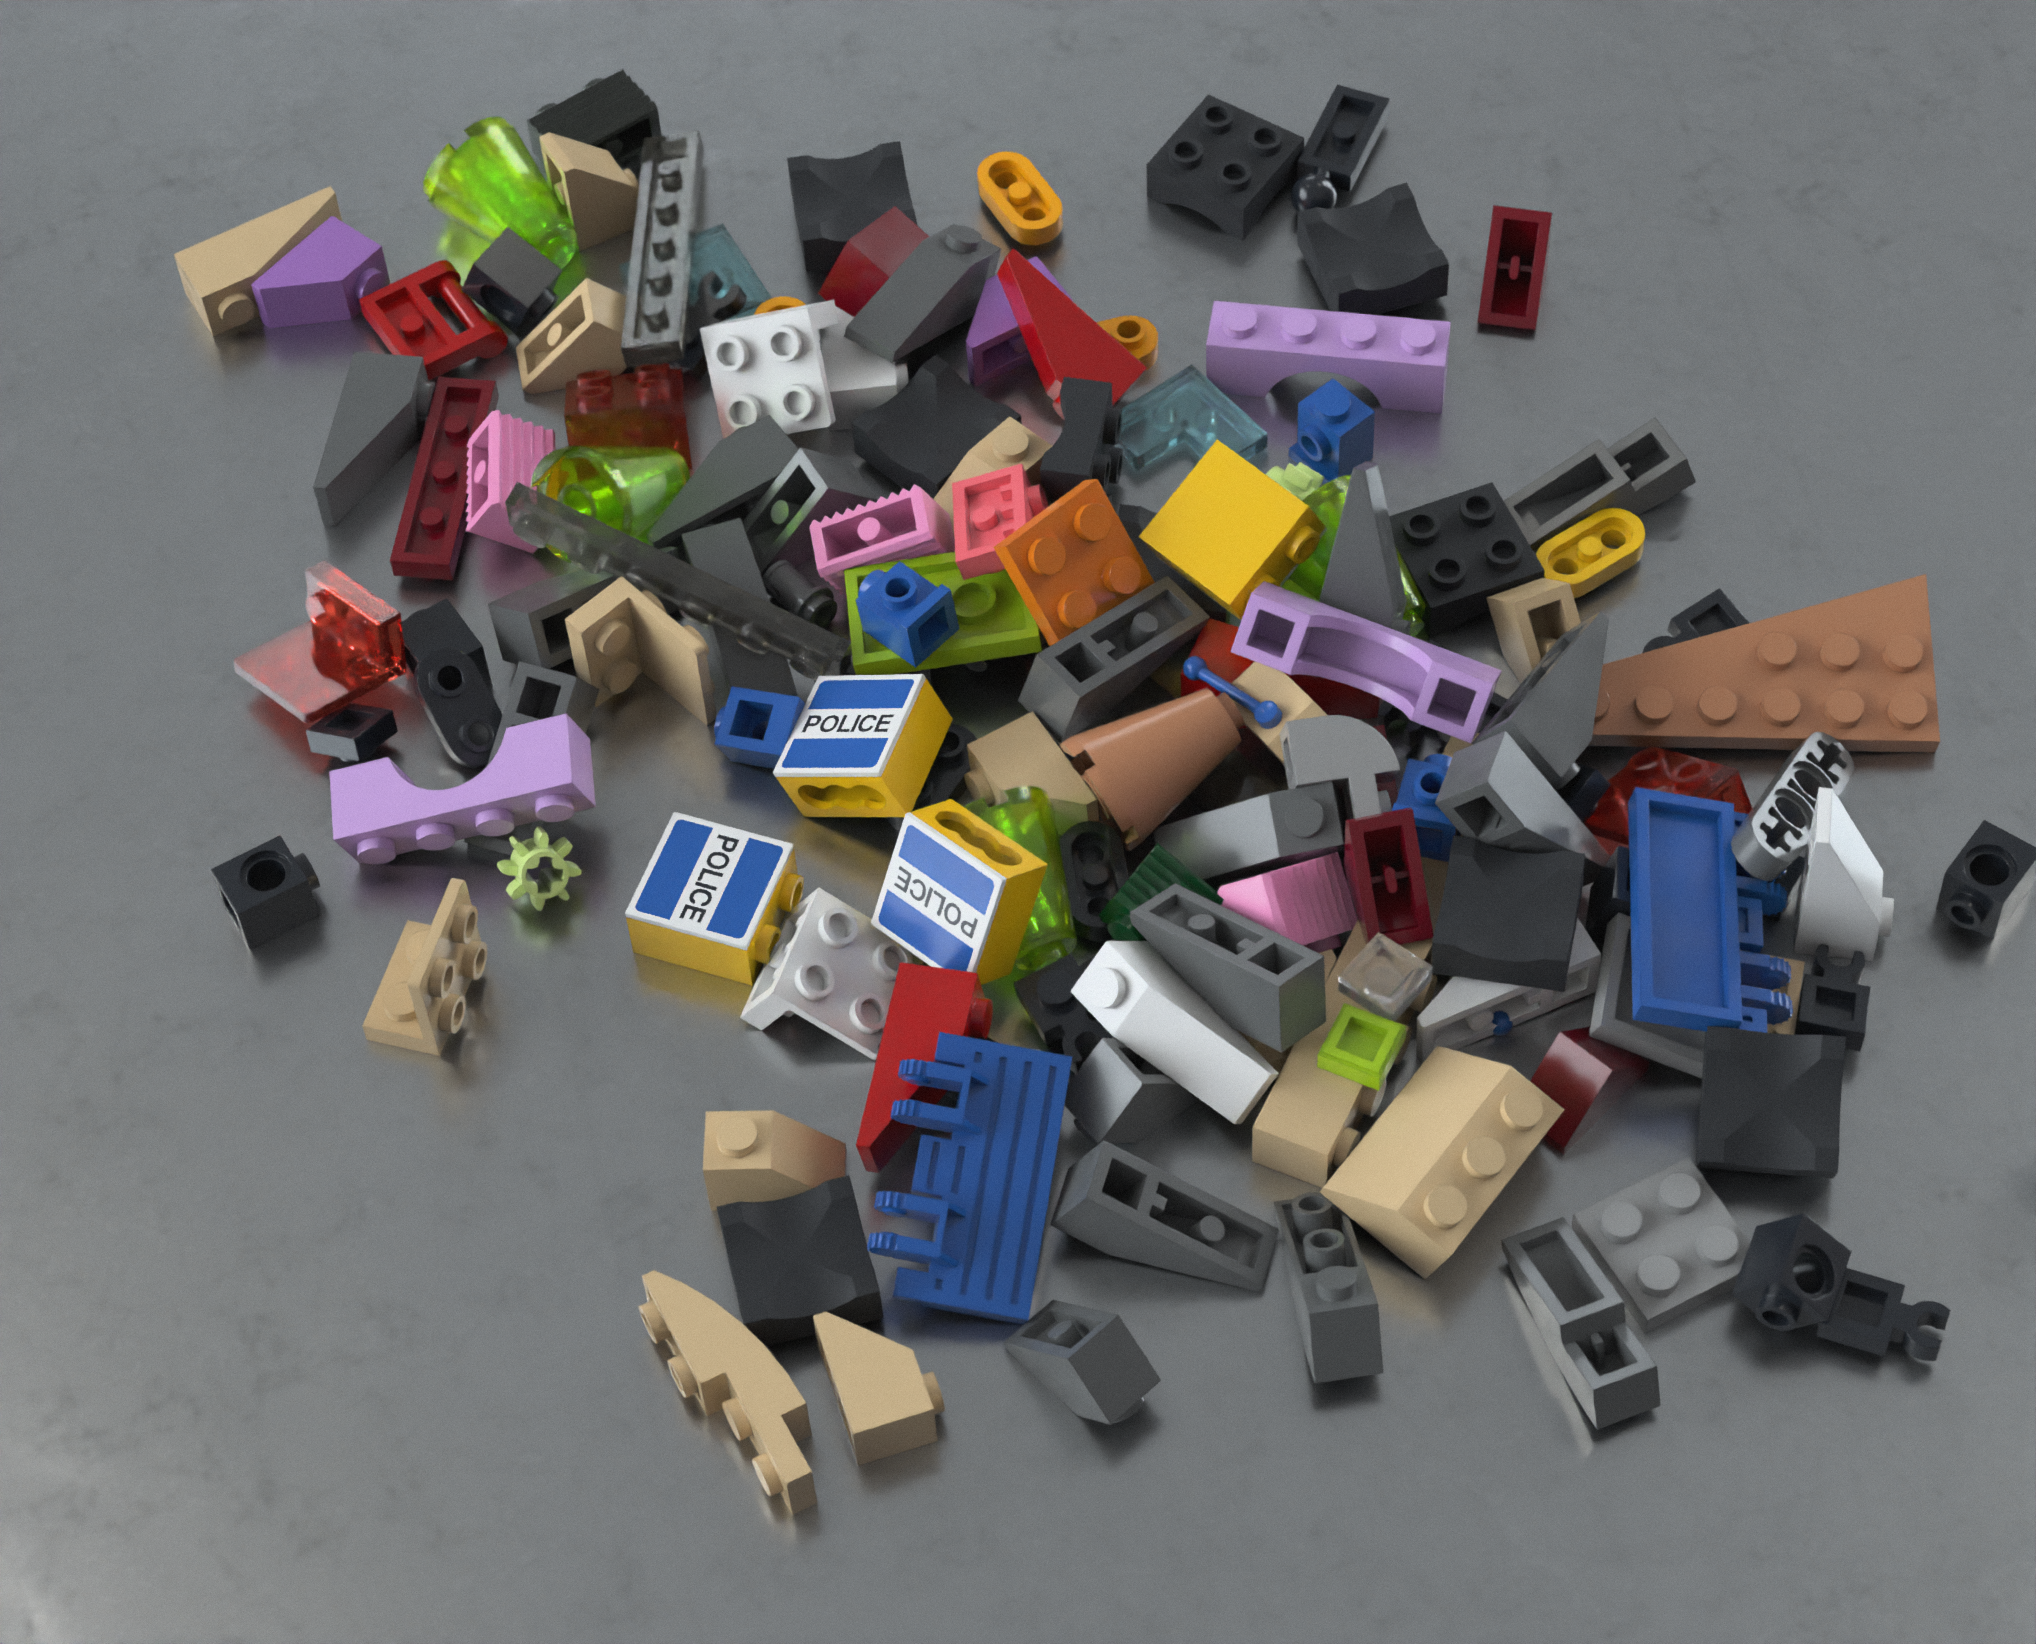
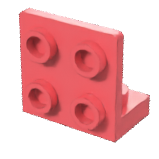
[952,463,1049,580]

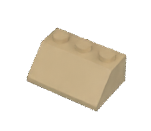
[1320,1046,1564,1279]

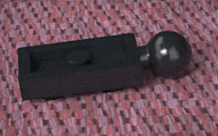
[1291,84,1390,213]

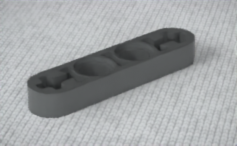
[1731,732,1855,881]

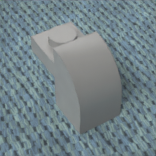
[1279,715,1400,820]

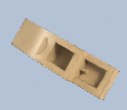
[638,1270,818,1515]

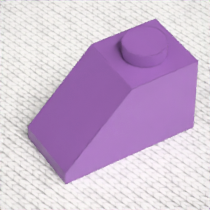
[251,216,391,328]
[966,256,1073,387]

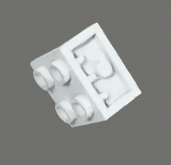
[700,300,839,439]
[740,887,924,1060]

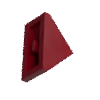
[1477,205,1553,330]
[818,206,930,317]
[1344,808,1434,951]
[1530,1026,1649,1154]

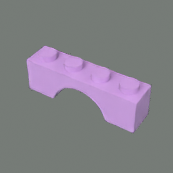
[1206,301,1451,414]
[1230,581,1502,743]
[329,713,596,865]

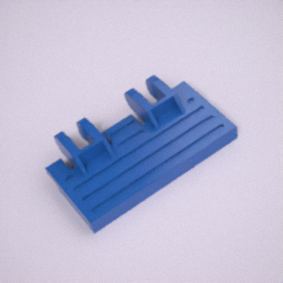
[1628,787,1793,1033]
[867,1032,1072,1325]

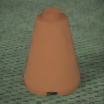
[1060,688,1245,851]

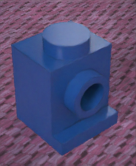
[1288,378,1375,490]
[855,561,959,668]
[714,686,806,769]
[1392,754,1461,862]

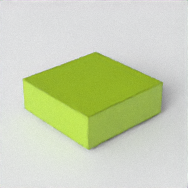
[1317,1003,1406,1091]

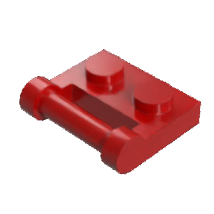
[359,260,508,381]

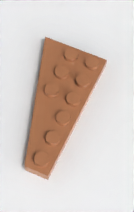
[1588,574,1940,753]

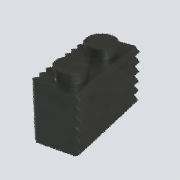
[526,69,663,166]

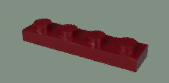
[390,377,499,580]

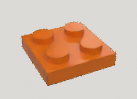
[993,479,1155,646]

